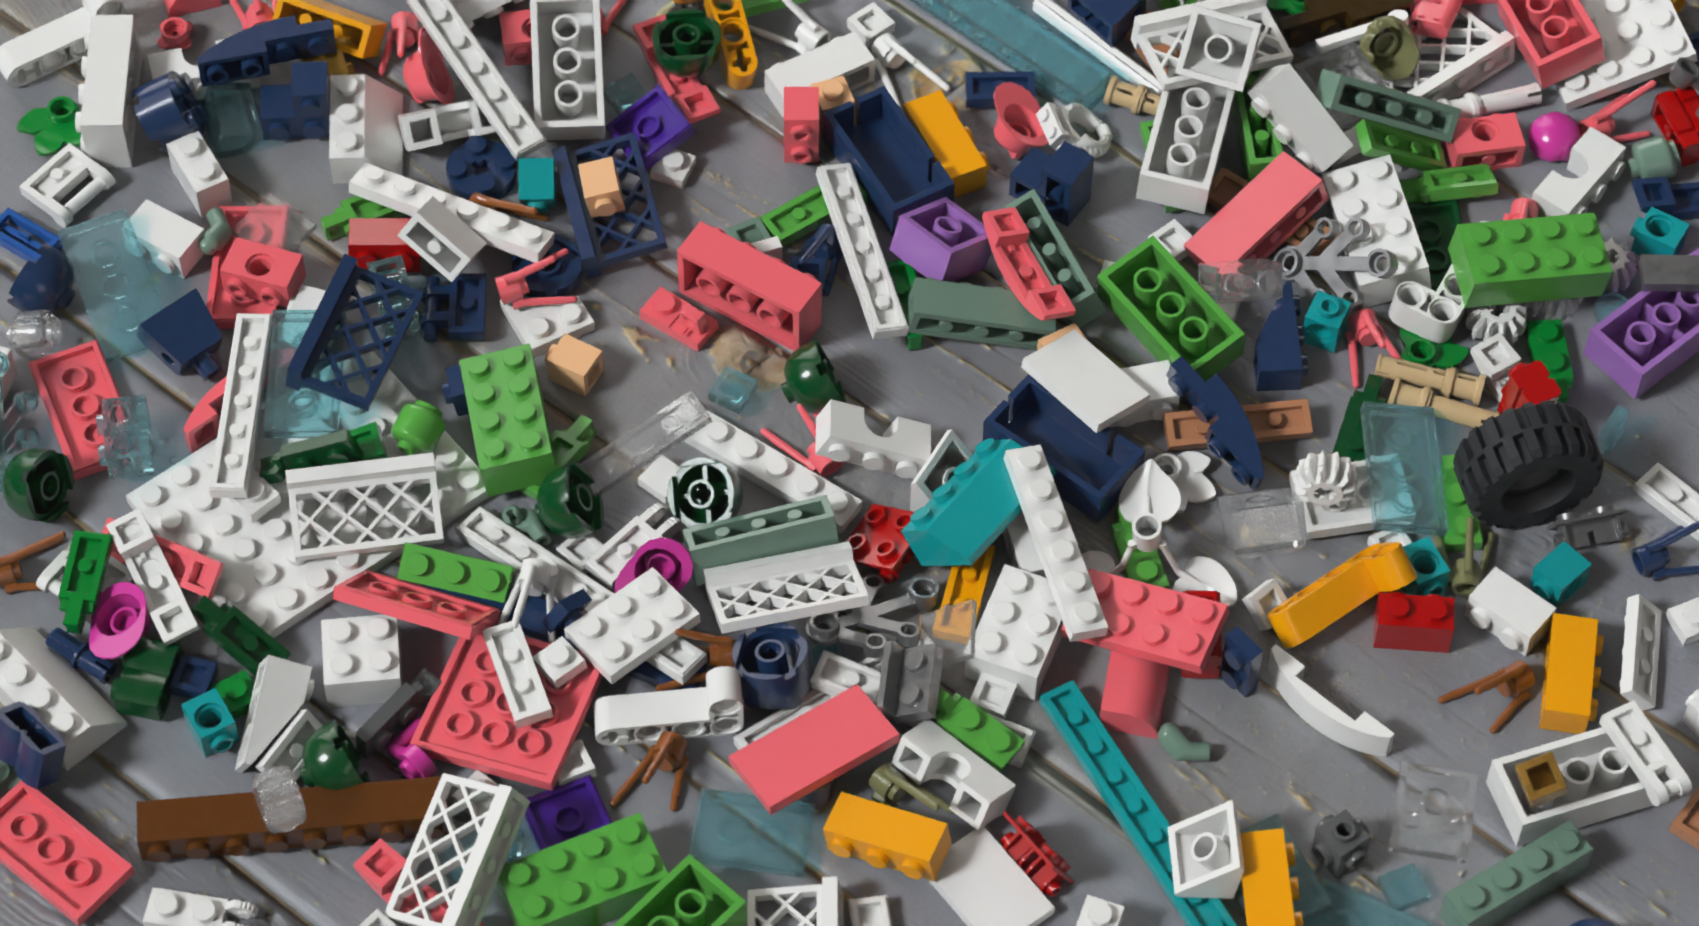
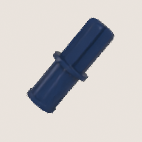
[45,627,118,684]

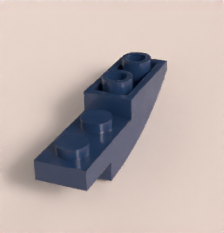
[197,15,337,87]
[1166,356,1264,491]

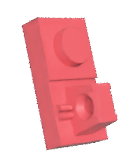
[639,286,719,352]

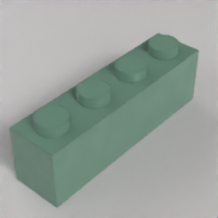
[1315,69,1461,143]
[1004,189,1107,328]
[907,277,1056,350]
[683,495,839,586]
[1439,820,1593,926]

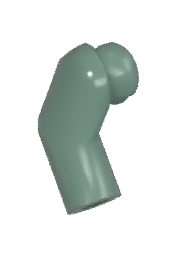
[199,207,232,255]
[502,505,551,548]
[1157,722,1210,761]

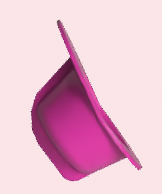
[614,537,693,593]
[89,582,151,659]

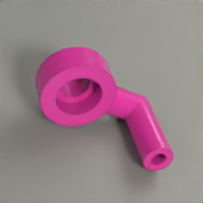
[387,717,437,779]

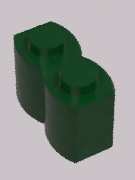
[110,637,184,721]

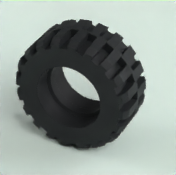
[1453,401,1604,529]

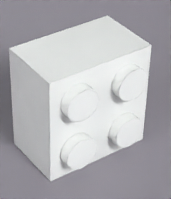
[321,614,403,708]

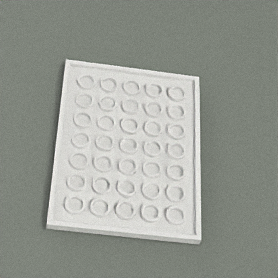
[126,344,489,638]

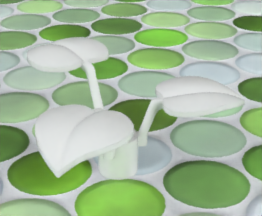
[1081,459,1237,607]

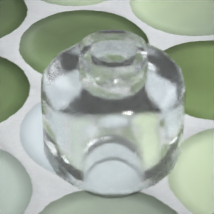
[6,310,64,357]

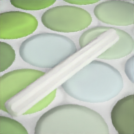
[1032,0,1162,96]

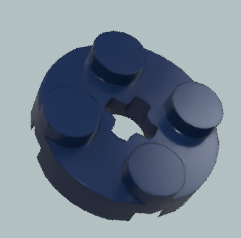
[446,136,516,200]
[512,235,583,297]

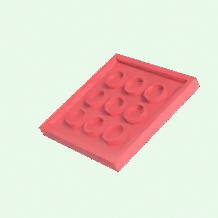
[409,633,603,791]

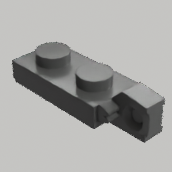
[356,668,442,759]

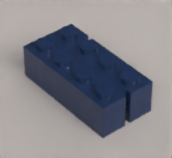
[823,86,955,236]
[982,374,1145,523]

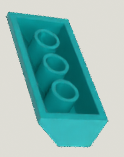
[901,438,1057,566]

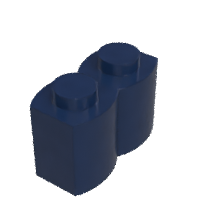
[0,701,66,789]

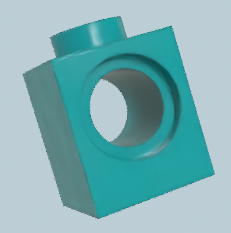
[518,158,556,212]
[1630,206,1690,256]
[1303,290,1351,353]
[1403,536,1451,596]
[1529,541,1592,609]
[181,688,240,758]

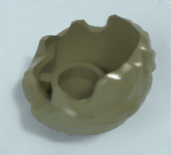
[1360,16,1420,81]

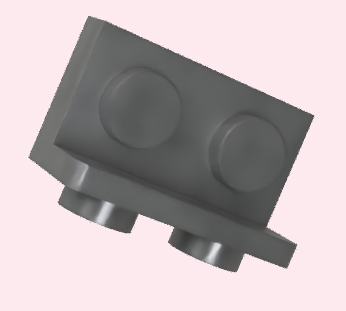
[876,640,944,725]

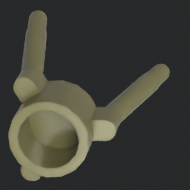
[1430,517,1495,596]
[869,763,954,814]

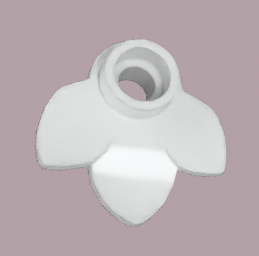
[1153,451,1216,514]

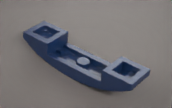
[1632,176,1699,219]

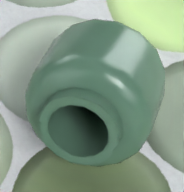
[1626,135,1681,179]

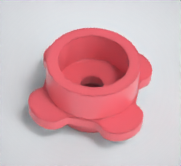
[157,17,194,50]

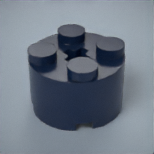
[132,71,210,152]
[732,622,813,710]

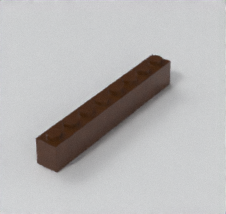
[137,776,451,863]

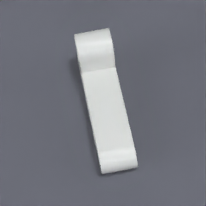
[0,0,126,87]
[1388,221,1489,343]
[593,666,744,746]

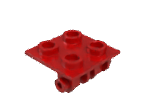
[845,503,915,584]
[1001,811,1075,897]

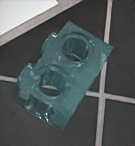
[367,255,421,340]
[96,394,155,480]

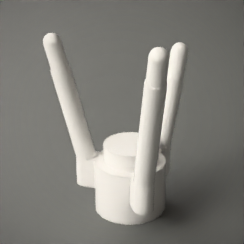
[748,0,831,54]
[871,33,950,108]
[498,558,557,643]

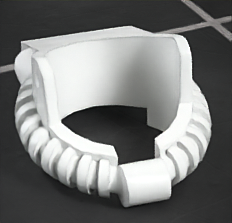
[1036,102,1113,159]

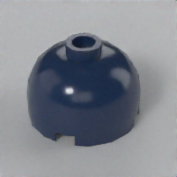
[7,244,76,317]

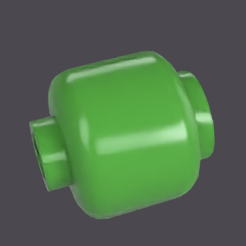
[391,400,446,455]

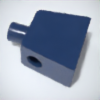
[1067,0,1147,48]
[136,288,222,381]

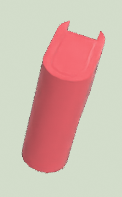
[1409,0,1464,39]

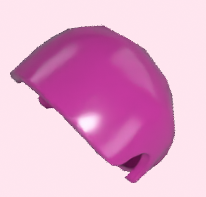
[1528,111,1581,162]

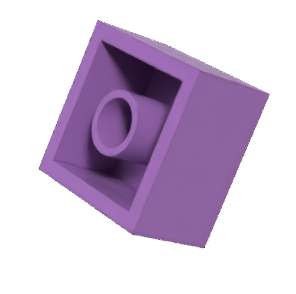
[889,197,992,282]

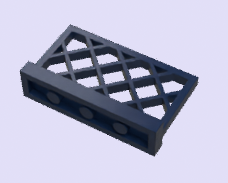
[551,132,668,279]
[285,254,424,411]

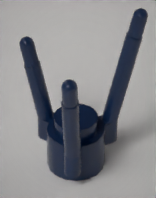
[787,224,843,296]
[1631,521,1699,581]

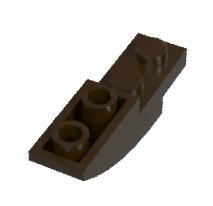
[1277,0,1415,48]

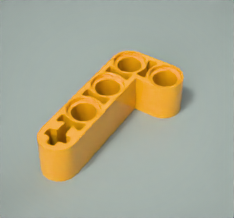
[672,0,758,90]
[1267,542,1418,649]

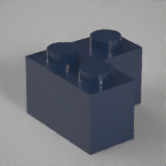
[260,61,330,141]
[1009,141,1094,227]

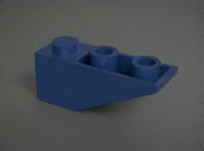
[1253,281,1308,391]

